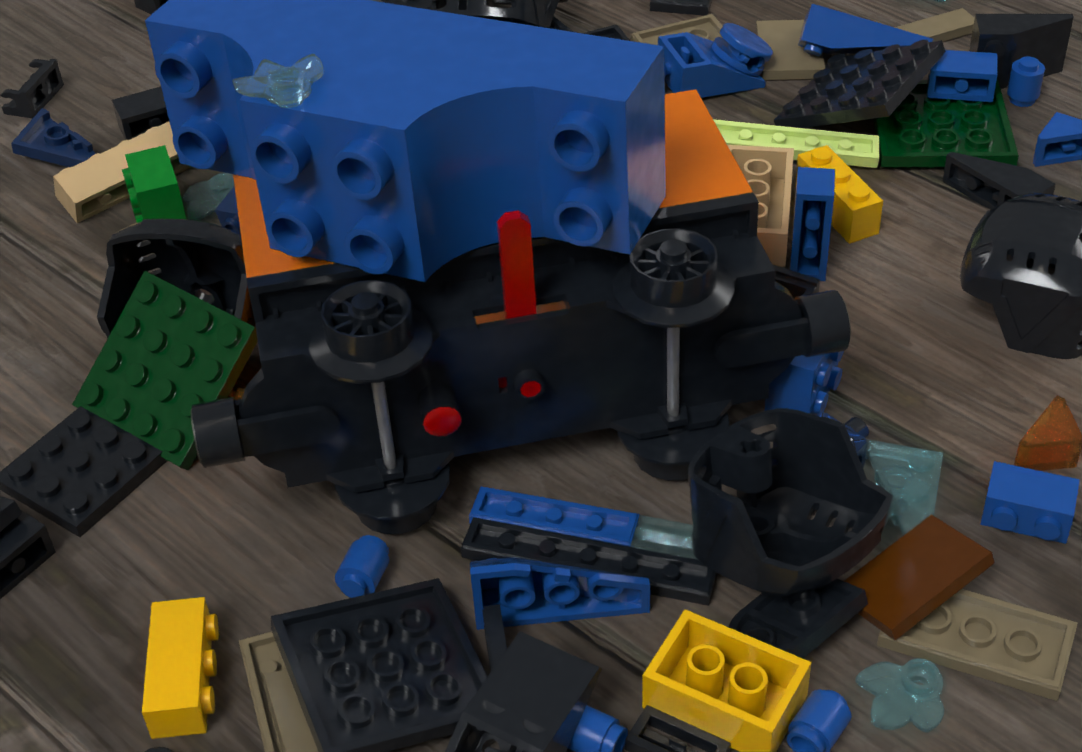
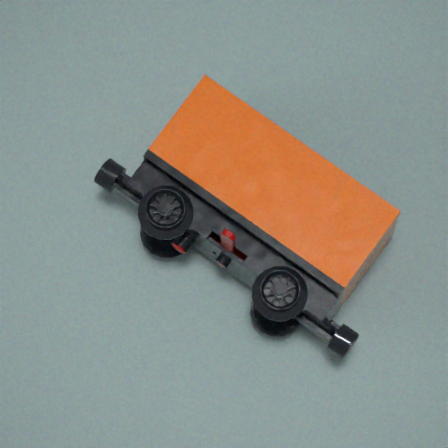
[191,89,851,534]

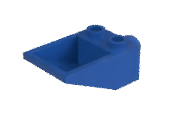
[658,32,766,98]

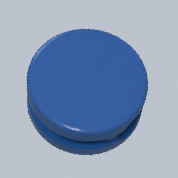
[711,23,773,76]

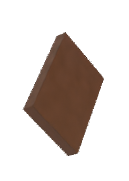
[844,514,995,640]

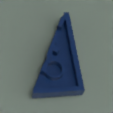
[11,108,97,167]

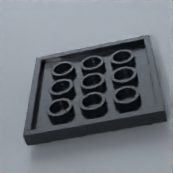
[774,40,946,128]
[271,578,488,752]

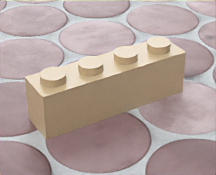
[53,121,191,223]

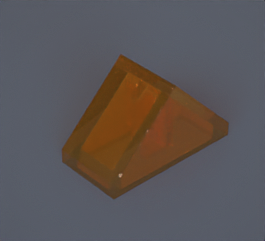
[1014,395,1082,471]

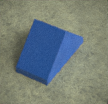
[1033,112,1082,167]

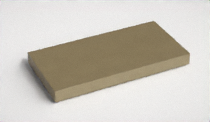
[877,589,1078,701]

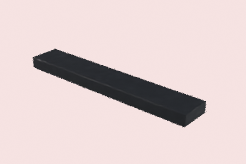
[461,517,718,606]

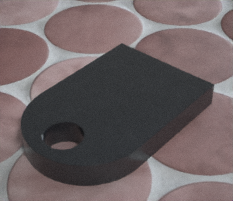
[729,579,868,658]

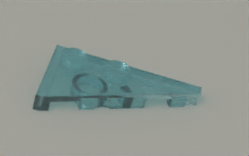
[865,439,943,536]

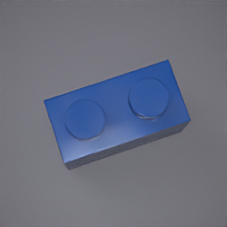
[927,50,997,102]
[980,461,1080,544]

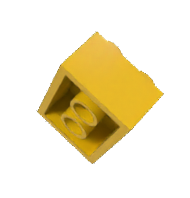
[642,609,811,752]

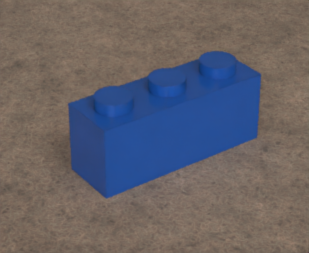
[790,167,835,281]

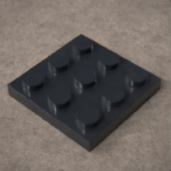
[0,406,166,537]

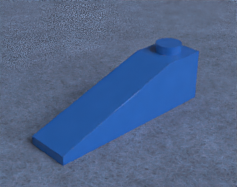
[798,4,933,56]
[470,557,650,630]

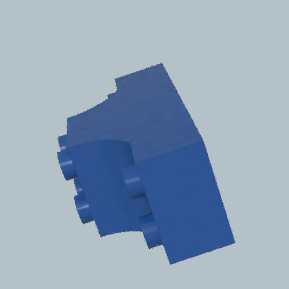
[145,0,666,282]

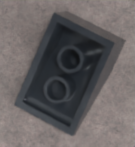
[969,14,1074,89]

